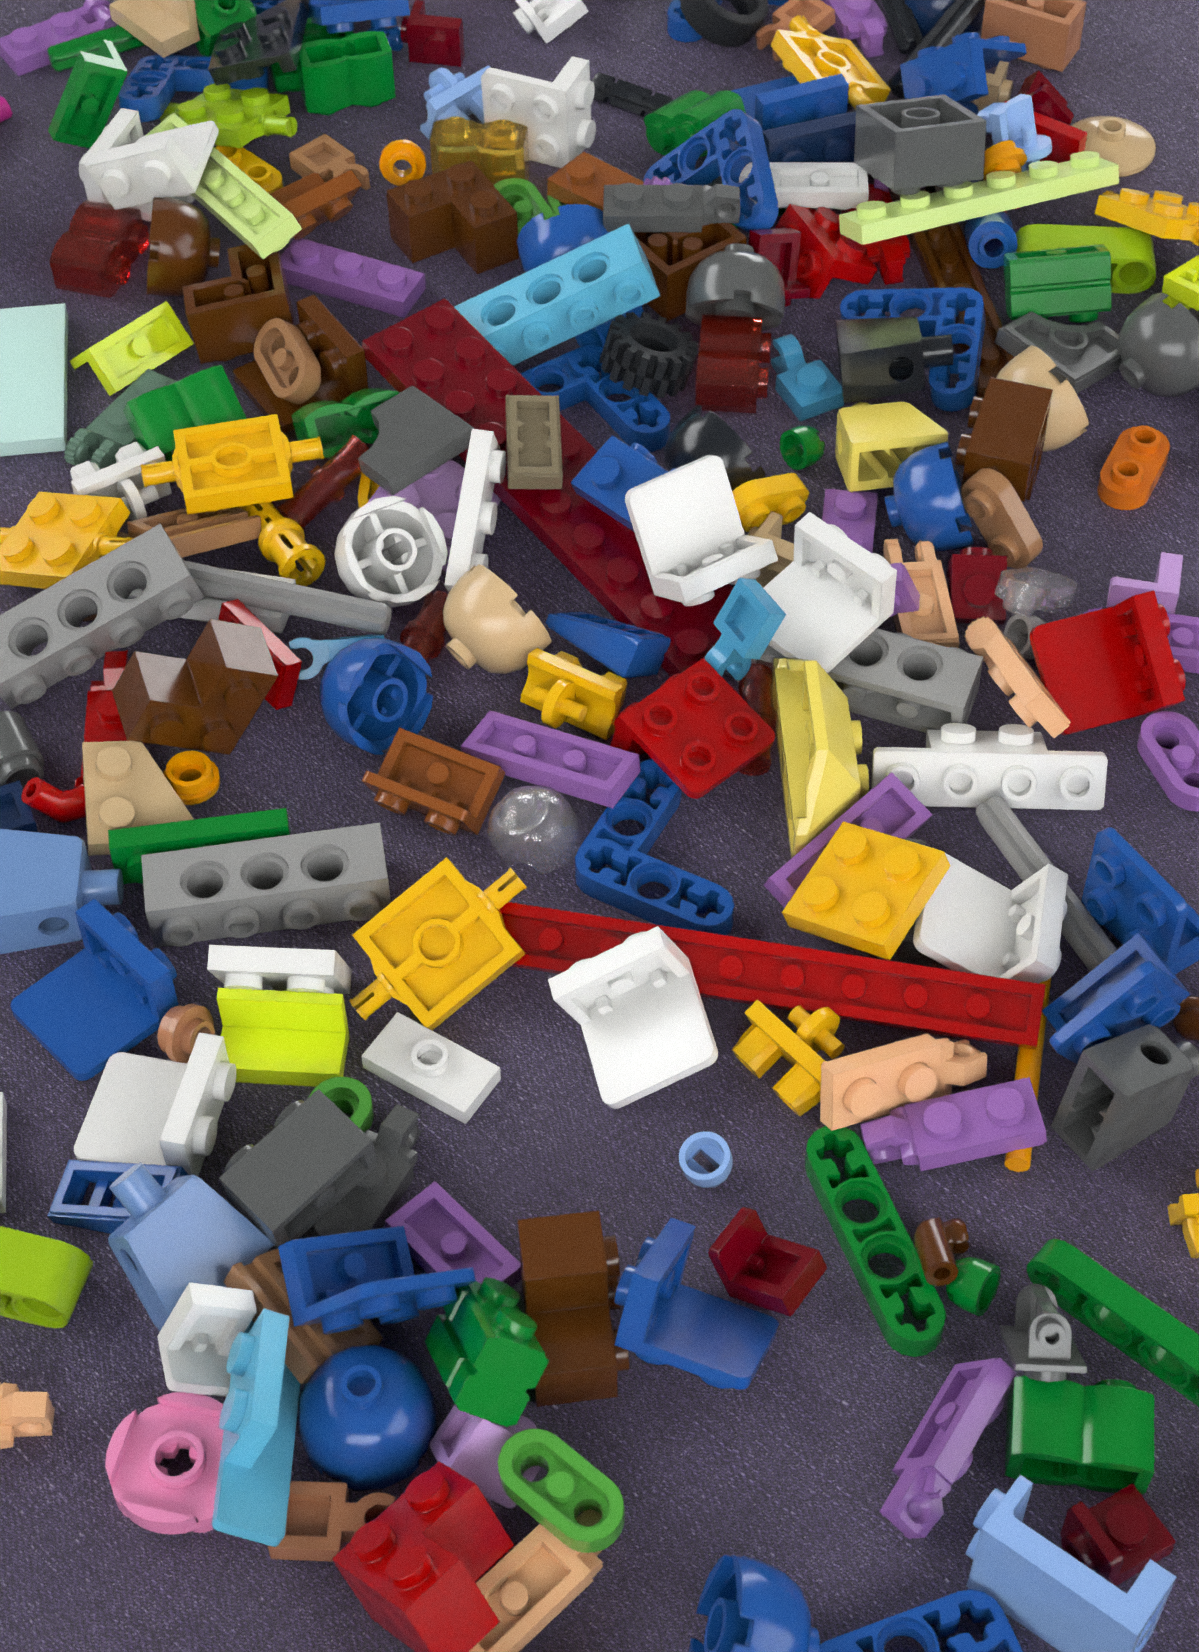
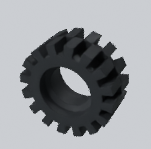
[600,312,698,398]

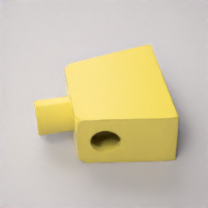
[835,402,948,492]

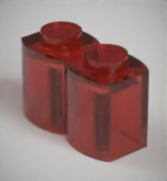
[50,200,149,298]
[695,314,772,413]

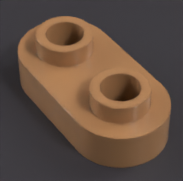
[254,318,321,404]
[961,468,1043,569]

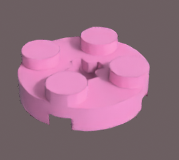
[105,1392,224,1535]

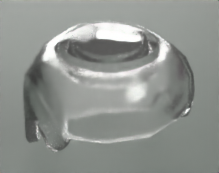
[487,785,581,874]

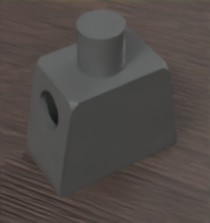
[1051,1025,1199,1172]

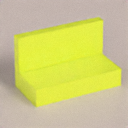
[69,301,194,396]
[216,988,350,1087]

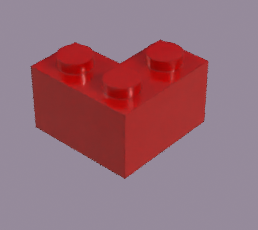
[332,1461,514,1652]

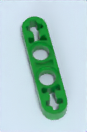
[804,1126,946,1357]
[1026,1238,1199,1407]

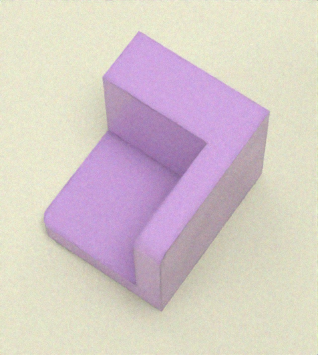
[1106,552,1183,614]
[429,1404,541,1509]

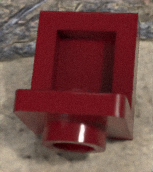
[401,0,465,67]
[1017,70,1074,125]
[748,228,811,306]
[946,547,1007,625]
[708,1207,827,1317]

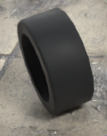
[680,0,769,47]

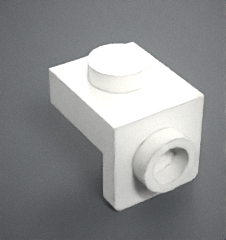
[513,0,588,44]
[157,1283,257,1397]

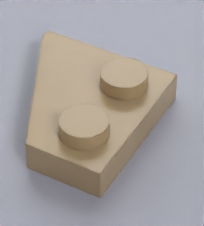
[82,741,194,856]

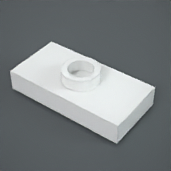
[361,1012,501,1124]

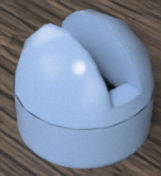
[679,1131,733,1188]

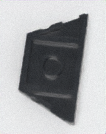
[208,0,310,85]

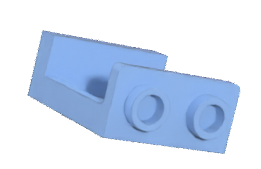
[966,1475,1176,1652]

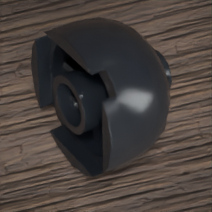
[664,405,766,491]

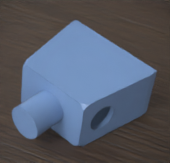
[0,829,124,954]
[108,1162,274,1331]

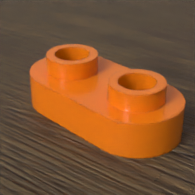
[1097,426,1170,510]

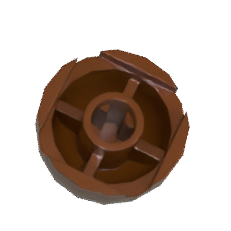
[147,197,221,297]

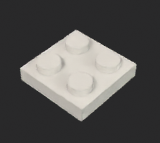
[207,945,352,994]

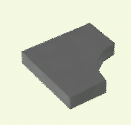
[995,312,1122,394]
[358,385,474,495]

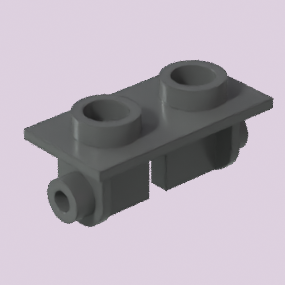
[999,1284,1087,1382]

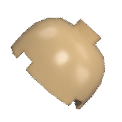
[996,345,1089,452]
[443,564,552,674]

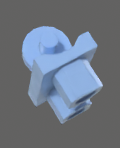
[420,65,491,146]
[978,94,1052,172]

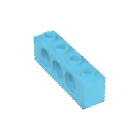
[454,223,660,366]

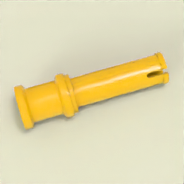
[238,502,325,586]

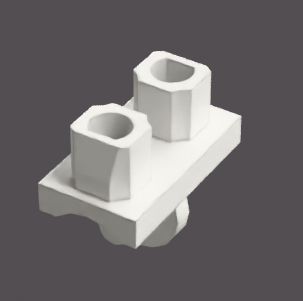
[70,442,172,521]

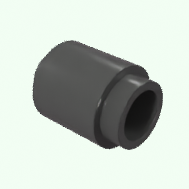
[0,711,44,789]

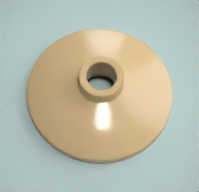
[1071,116,1156,177]

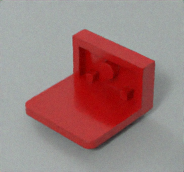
[1029,590,1186,735]
[610,658,775,799]

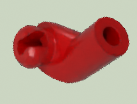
[21,777,86,823]

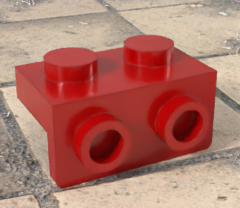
[775,204,878,299]

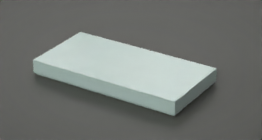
[0,303,68,457]

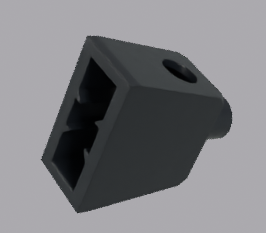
[835,317,954,403]

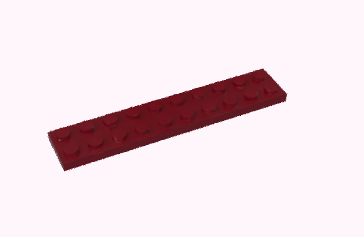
[362,298,733,677]

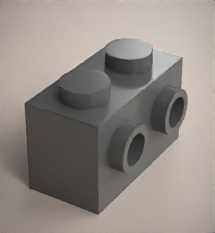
[219,1089,378,1249]

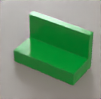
[48,39,128,149]

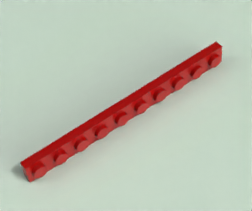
[499,902,1046,1050]

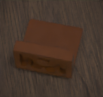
[233,294,369,434]

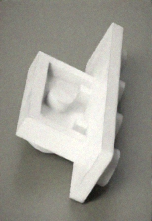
[871,723,1108,810]

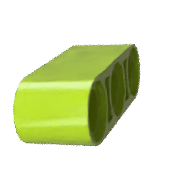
[1016,224,1156,294]
[0,1226,93,1329]

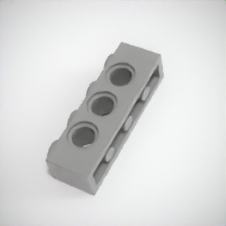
[0,524,205,709]
[746,628,983,733]
[141,822,391,948]

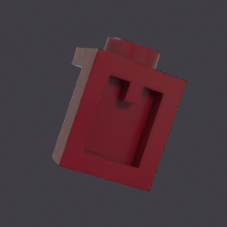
[1060,1483,1176,1586]

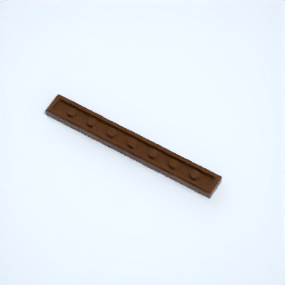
[890,185,1014,398]

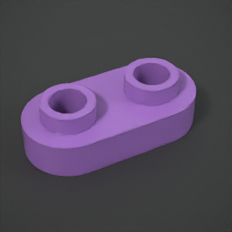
[1137,711,1199,812]

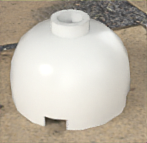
[334,496,448,607]

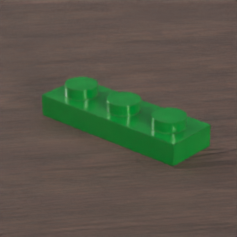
[108,808,291,884]

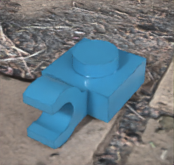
[771,334,844,422]
[704,578,786,681]
[289,634,385,680]

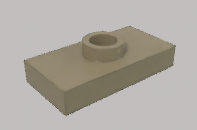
[505,395,563,489]

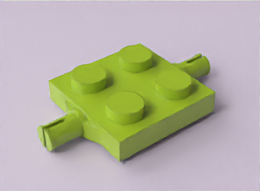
[159,84,297,148]

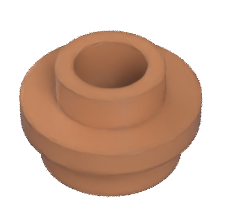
[157,1003,215,1064]

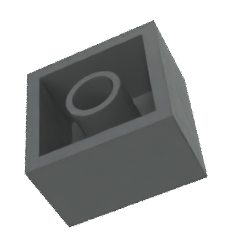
[854,94,987,195]

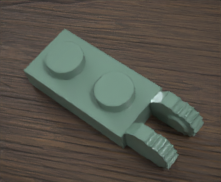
[63,369,177,469]

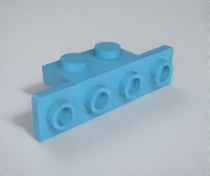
[212,1308,300,1547]

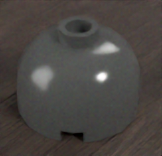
[686,243,785,333]
[1118,293,1199,397]

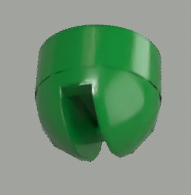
[780,425,826,470]
[946,1257,1001,1316]

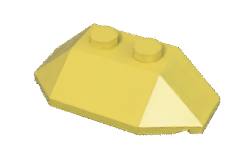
[771,657,869,858]

